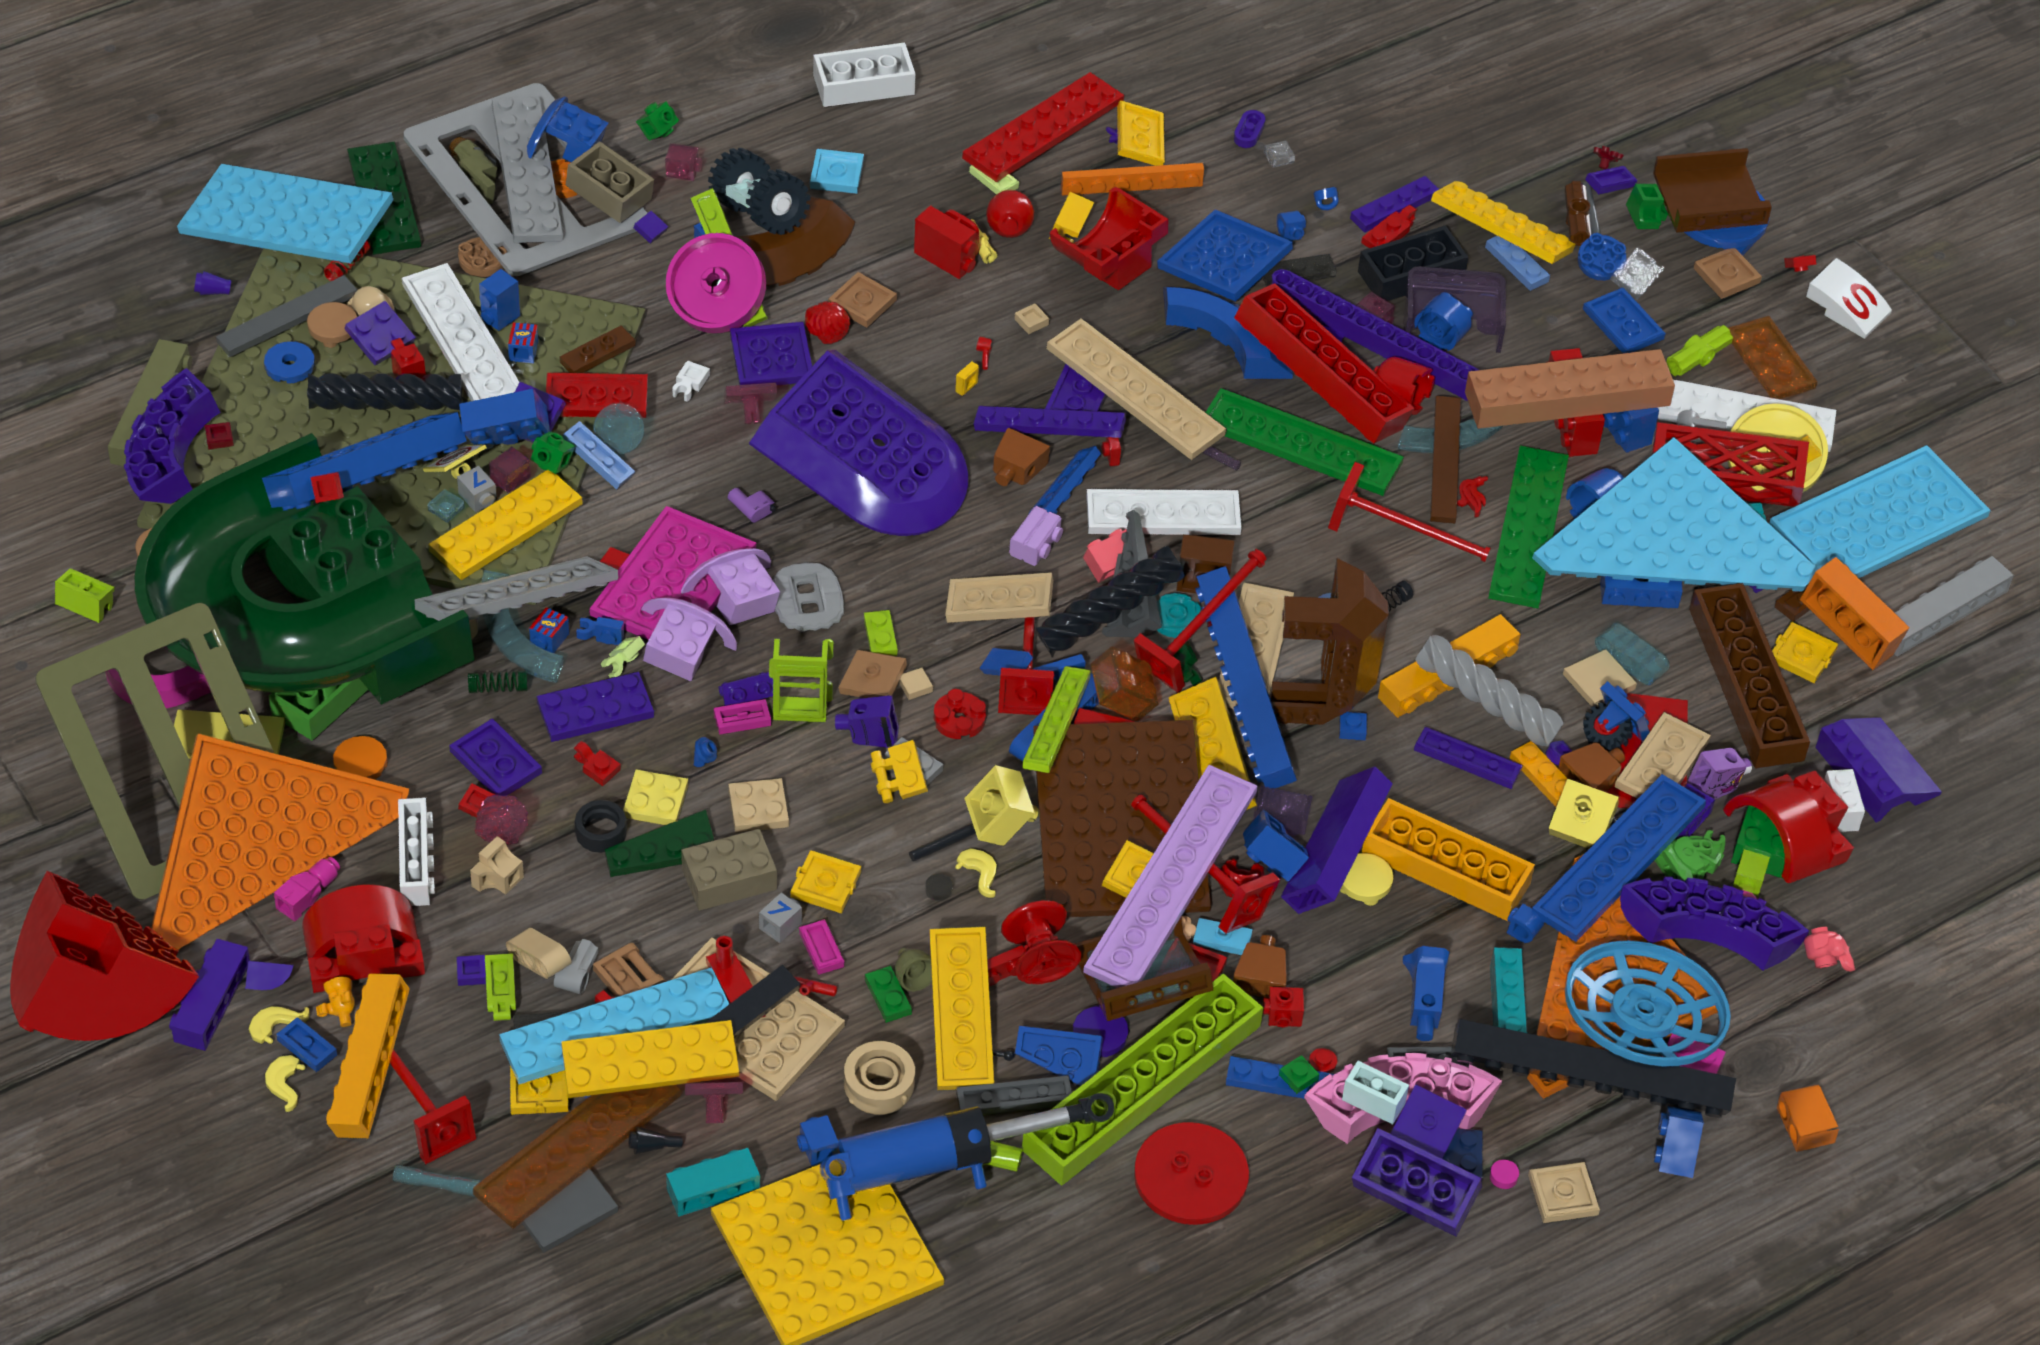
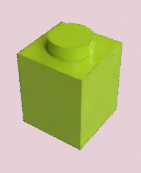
[1733,849,1770,897]

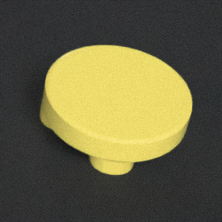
[1340,853,1393,906]

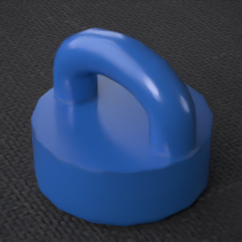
[1313,187,1339,210]

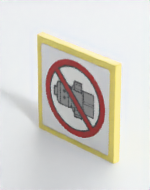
[423,444,487,479]

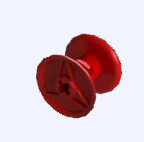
[1001,900,1081,984]

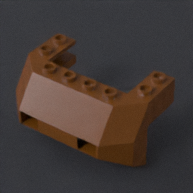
[1270,558,1389,725]

